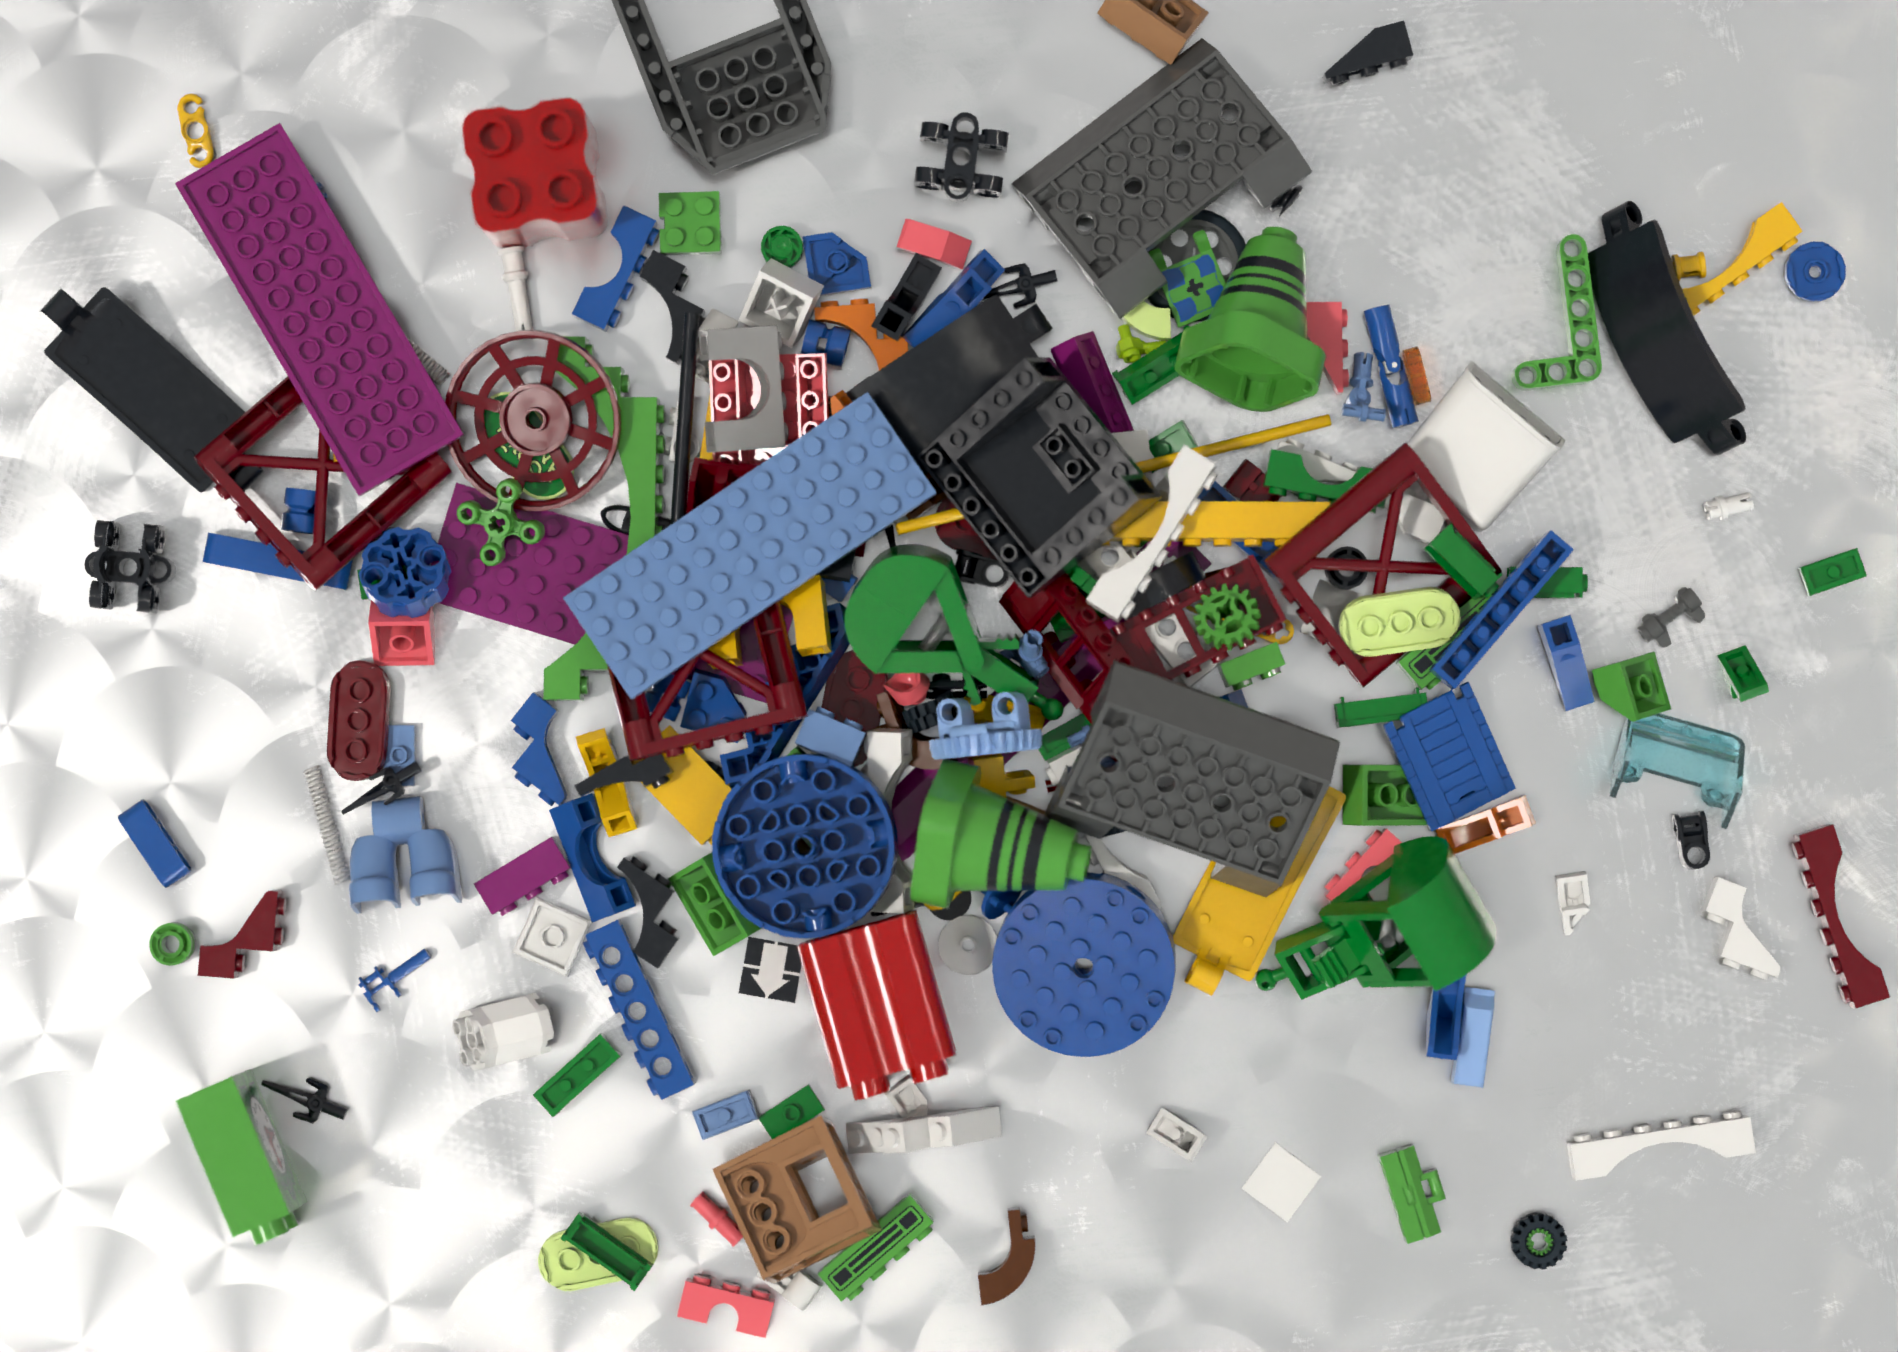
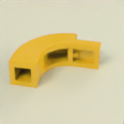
[576,728,637,837]

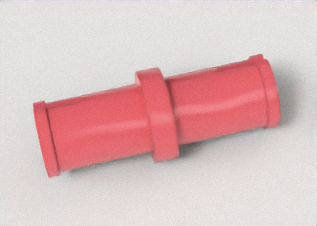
[690,1191,743,1247]

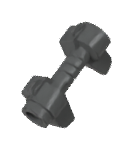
[1637,587,1705,647]

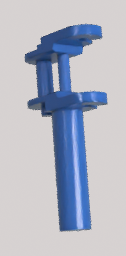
[358,948,431,1012]

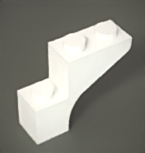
[1701,877,1780,981]

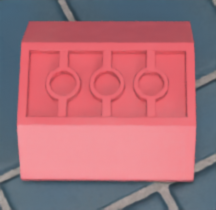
[709,353,829,466]

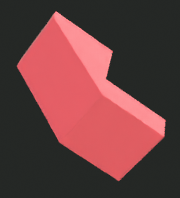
[897,218,972,269]

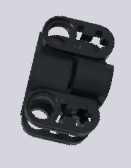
[914,112,1009,203]
[84,520,176,614]

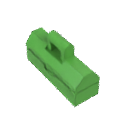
[1378,1145,1446,1244]

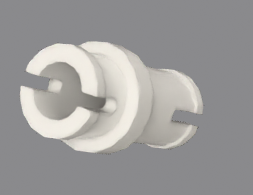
[1704,492,1754,521]

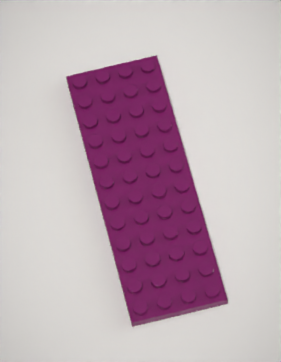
[175,123,465,497]
[431,483,793,703]

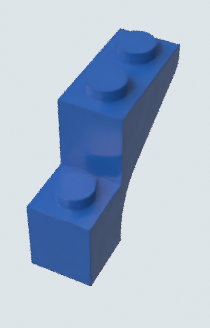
[511,692,567,806]
[1426,975,1467,1061]

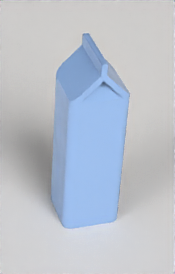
[1451,987,1495,1088]

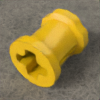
[1671,252,1706,281]

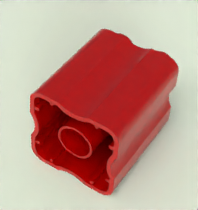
[462,98,608,249]
[797,910,956,1101]

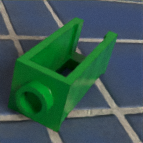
[1424,523,1502,600]
[1506,567,1588,599]

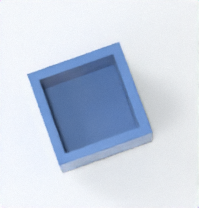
[795,707,866,766]

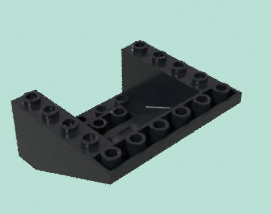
[917,357,1162,598]

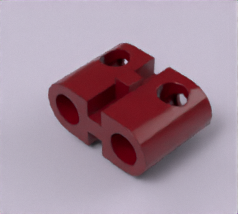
[1223,459,1282,502]

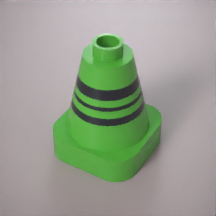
[1175,227,1326,412]
[910,759,1092,909]

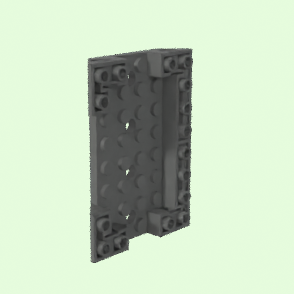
[1011,38,1312,319]
[1044,660,1340,897]

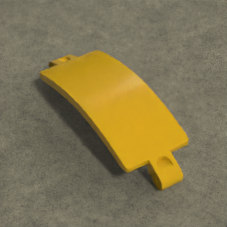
[1173,786,1346,996]

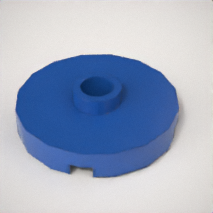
[1785,241,1846,302]

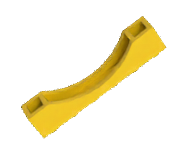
[1682,202,1802,316]

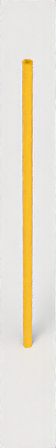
[895,414,1331,535]

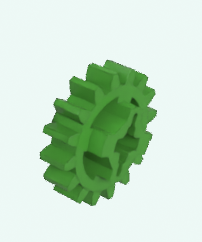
[1193,584,1261,651]

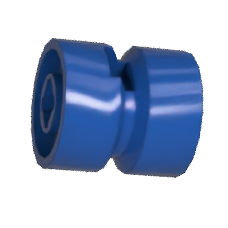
[801,320,851,368]
[280,488,316,534]
[645,674,691,722]

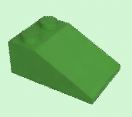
[1343,765,1427,826]

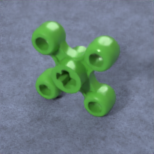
[457,478,545,566]

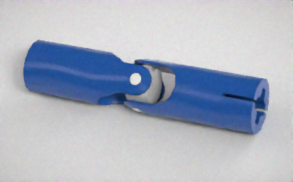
[1363,305,1419,428]

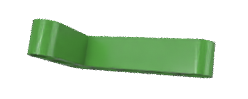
[1511,234,1602,391]

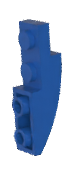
[902,249,1005,348]

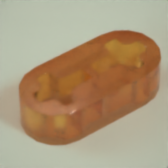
[1402,346,1431,405]

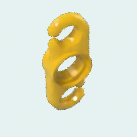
[177,94,214,168]

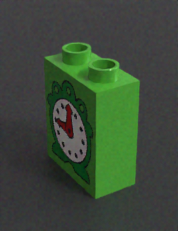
[176,1069,307,1246]

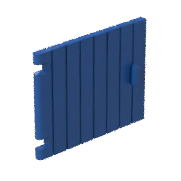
[1383,682,1516,832]

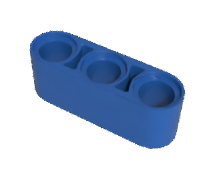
[118,799,192,888]

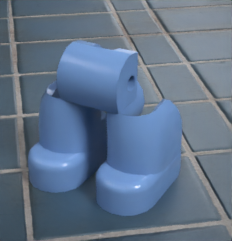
[349,796,462,914]

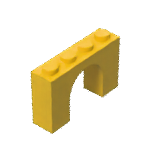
[708,575,832,669]

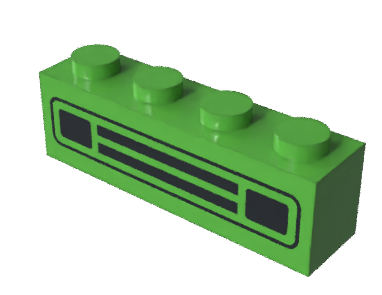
[1396,590,1496,690]
[818,1193,934,1302]

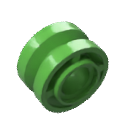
[149,923,196,966]

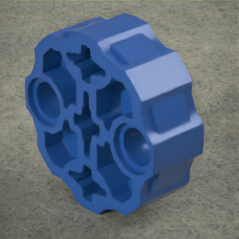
[359,527,452,618]

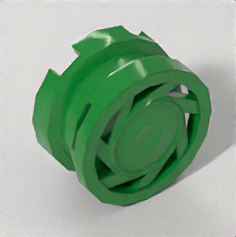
[761,226,803,268]

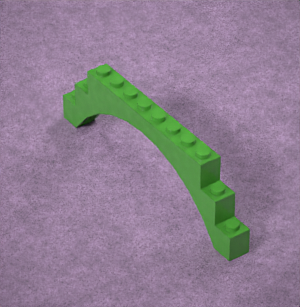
[543,336,665,701]

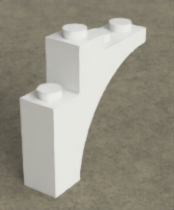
[846,1106,1002,1154]

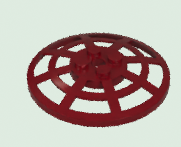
[445,330,621,511]

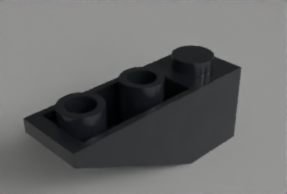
[1322,20,1413,86]

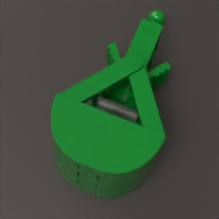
[845,544,1064,720]
[1255,836,1496,1000]

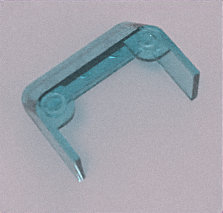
[1610,713,1745,829]

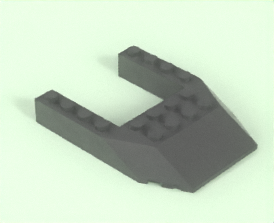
[612,0,831,175]

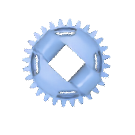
[929,691,1042,760]

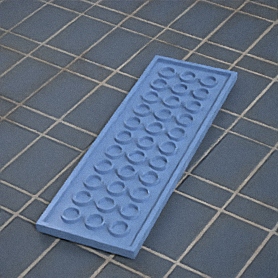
[563,392,937,700]

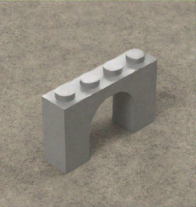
[698,325,788,452]

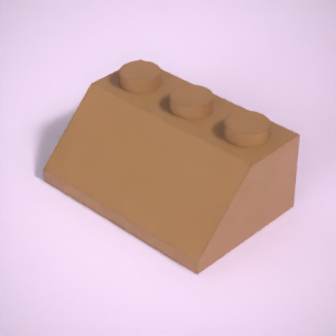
[1097,0,1209,65]

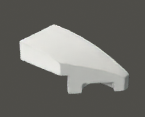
[1555,871,1590,935]
[885,1075,928,1118]

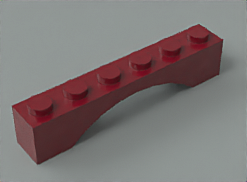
[1792,824,1890,1009]

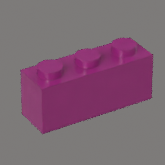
[474,837,571,916]

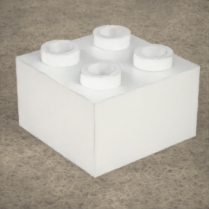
[738,258,824,348]

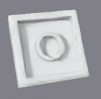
[512,897,592,977]

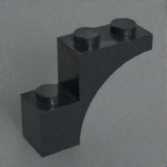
[640,250,706,365]
[617,856,679,969]

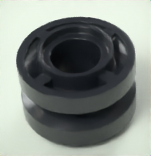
[1324,546,1368,590]

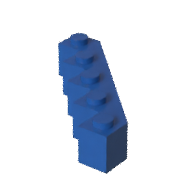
[720,603,850,788]

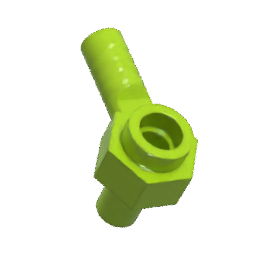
[1115,324,1166,363]

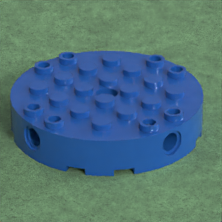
[712,754,898,939]
[992,873,1176,1057]

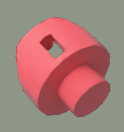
[884,673,930,706]

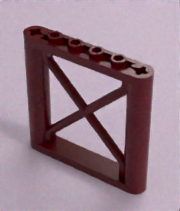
[193,376,452,591]
[1264,443,1502,688]
[607,600,808,761]

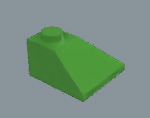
[1592,652,1671,722]

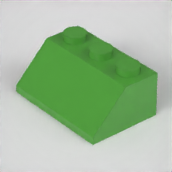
[668,852,762,956]

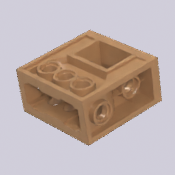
[712,1115,882,1284]

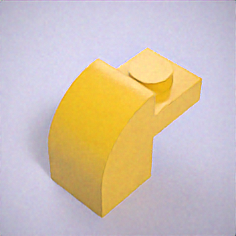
[968,753,1035,797]

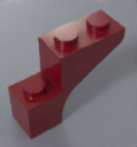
[197,890,286,979]

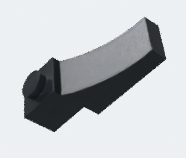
[574,754,673,796]

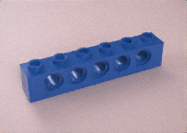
[1429,530,1574,690]
[583,919,696,1100]

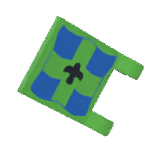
[1149,230,1226,328]

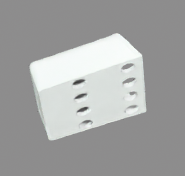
[1407,361,1566,532]

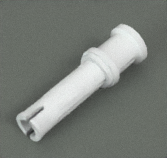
[497,246,533,331]

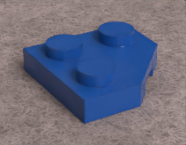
[803,232,871,296]
[680,668,747,743]

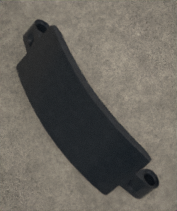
[1588,201,1746,455]
[40,287,264,493]
[828,295,1053,458]

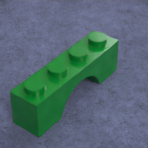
[1263,449,1386,514]

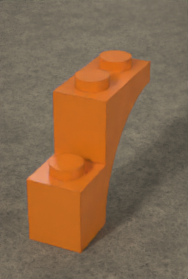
[814,299,908,370]

